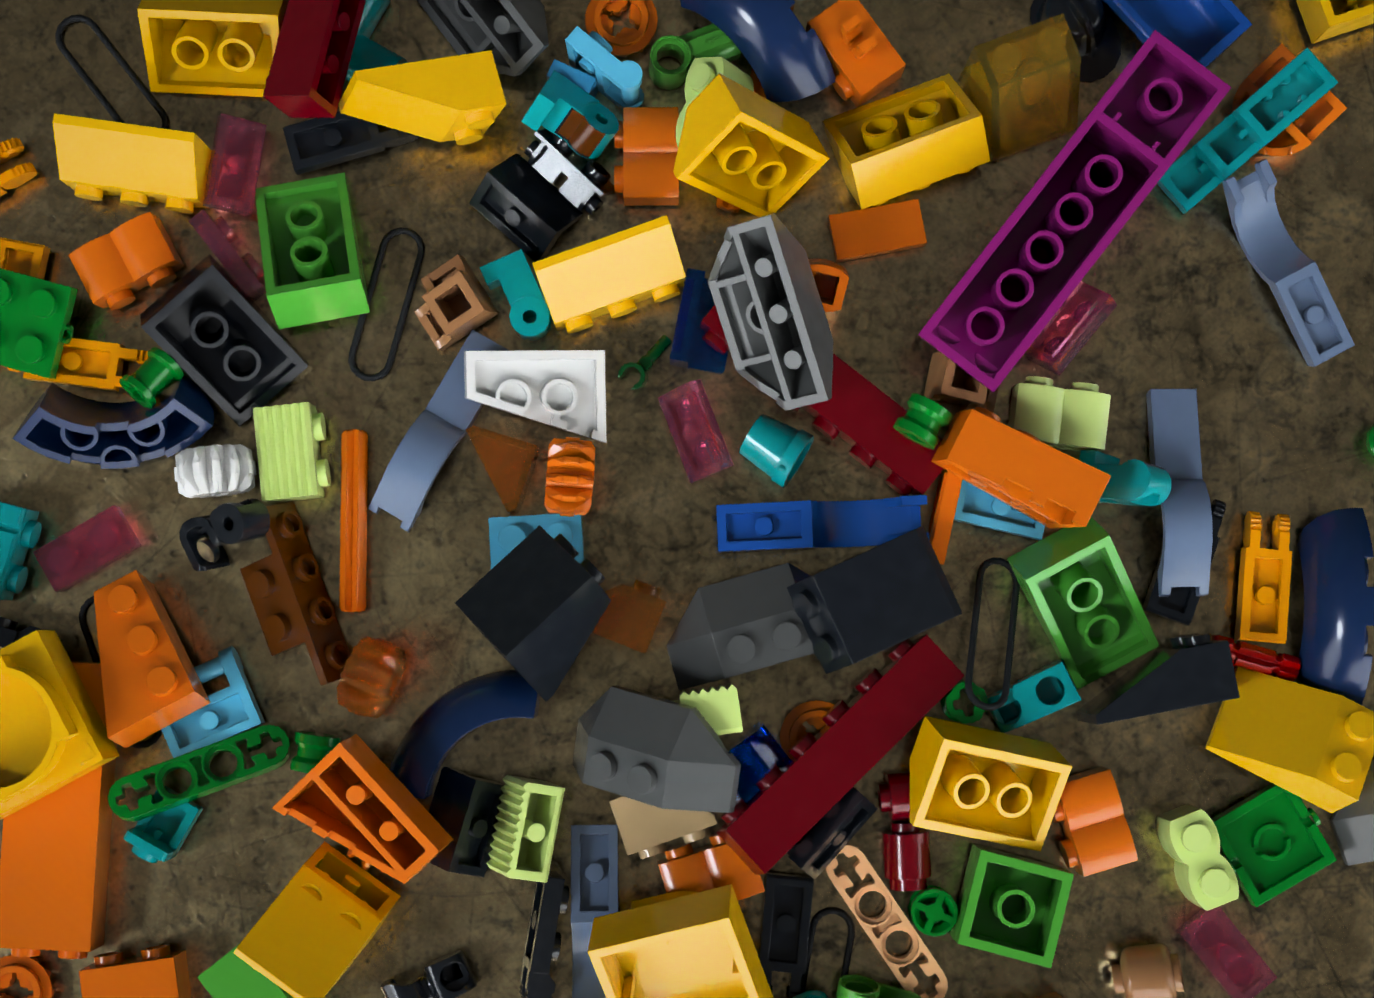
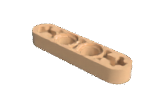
[825,843,948,998]

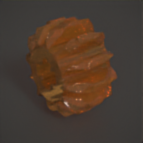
[337,636,406,718]

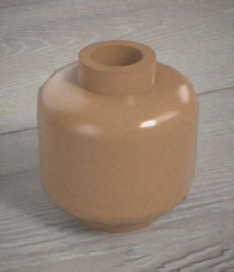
[1112,943,1184,998]

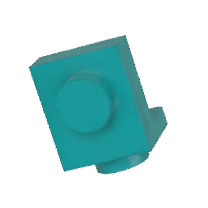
[123,786,204,863]

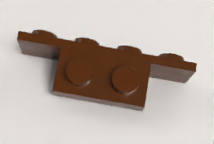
[240,501,357,686]

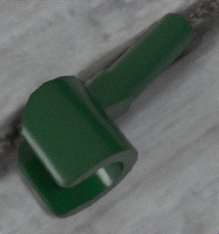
[618,335,672,390]

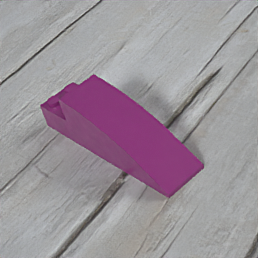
[918,30,1232,393]

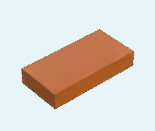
[827,199,927,263]
[927,471,963,566]

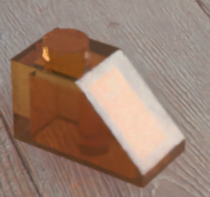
[592,579,667,654]

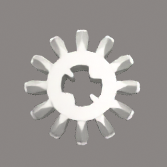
[174,444,257,498]

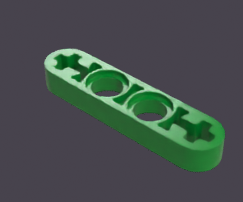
[108,724,291,822]

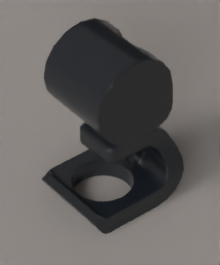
[179,498,270,571]
[380,950,477,998]

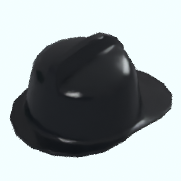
[1030,0,1121,83]

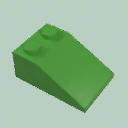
[254,172,370,329]
[1007,517,1159,690]

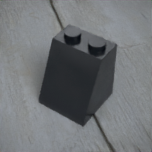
[455,525,612,702]
[787,526,962,674]

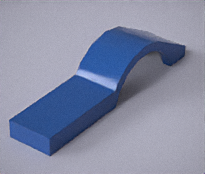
[716,495,929,552]

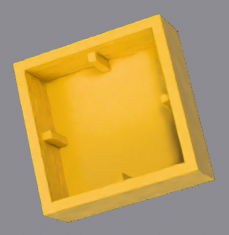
[0,630,120,820]
[587,884,774,998]

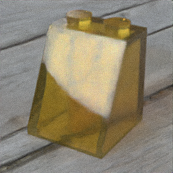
[958,13,1081,162]

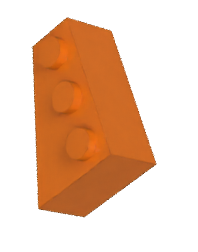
[931,407,1111,528]
[93,570,211,748]
[272,734,454,884]

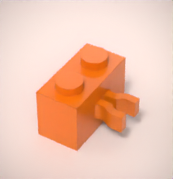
[805,0,906,108]

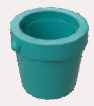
[739,414,814,488]

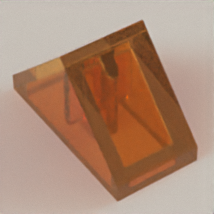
[466,425,540,516]

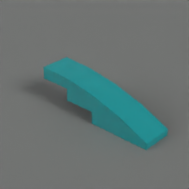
[1157,47,1339,214]

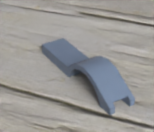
[1222,159,1355,367]
[368,329,510,532]
[1146,389,1213,597]
[571,825,619,998]

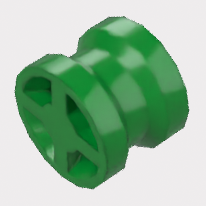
[893,393,953,450]
[290,731,343,773]
[907,884,958,937]

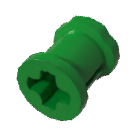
[120,347,184,409]
[940,680,988,724]

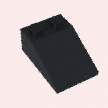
[140,254,309,427]
[1076,633,1240,725]

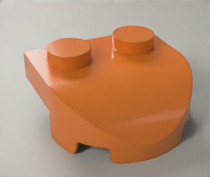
[1232,43,1347,156]

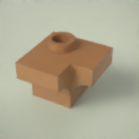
[414,254,499,351]
[923,351,999,428]

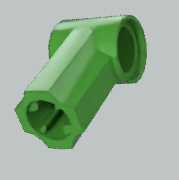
[648,23,741,90]

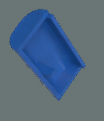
[1102,0,1252,68]

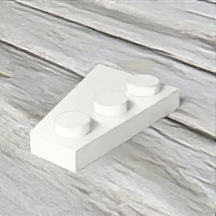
[464,350,607,443]

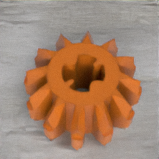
[544,437,595,517]

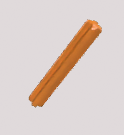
[339,429,368,612]

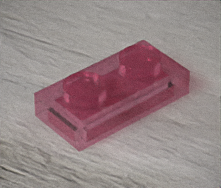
[203,113,267,216]
[189,210,266,301]
[1024,281,1117,376]
[658,379,734,483]
[33,505,142,592]
[1176,907,1277,998]

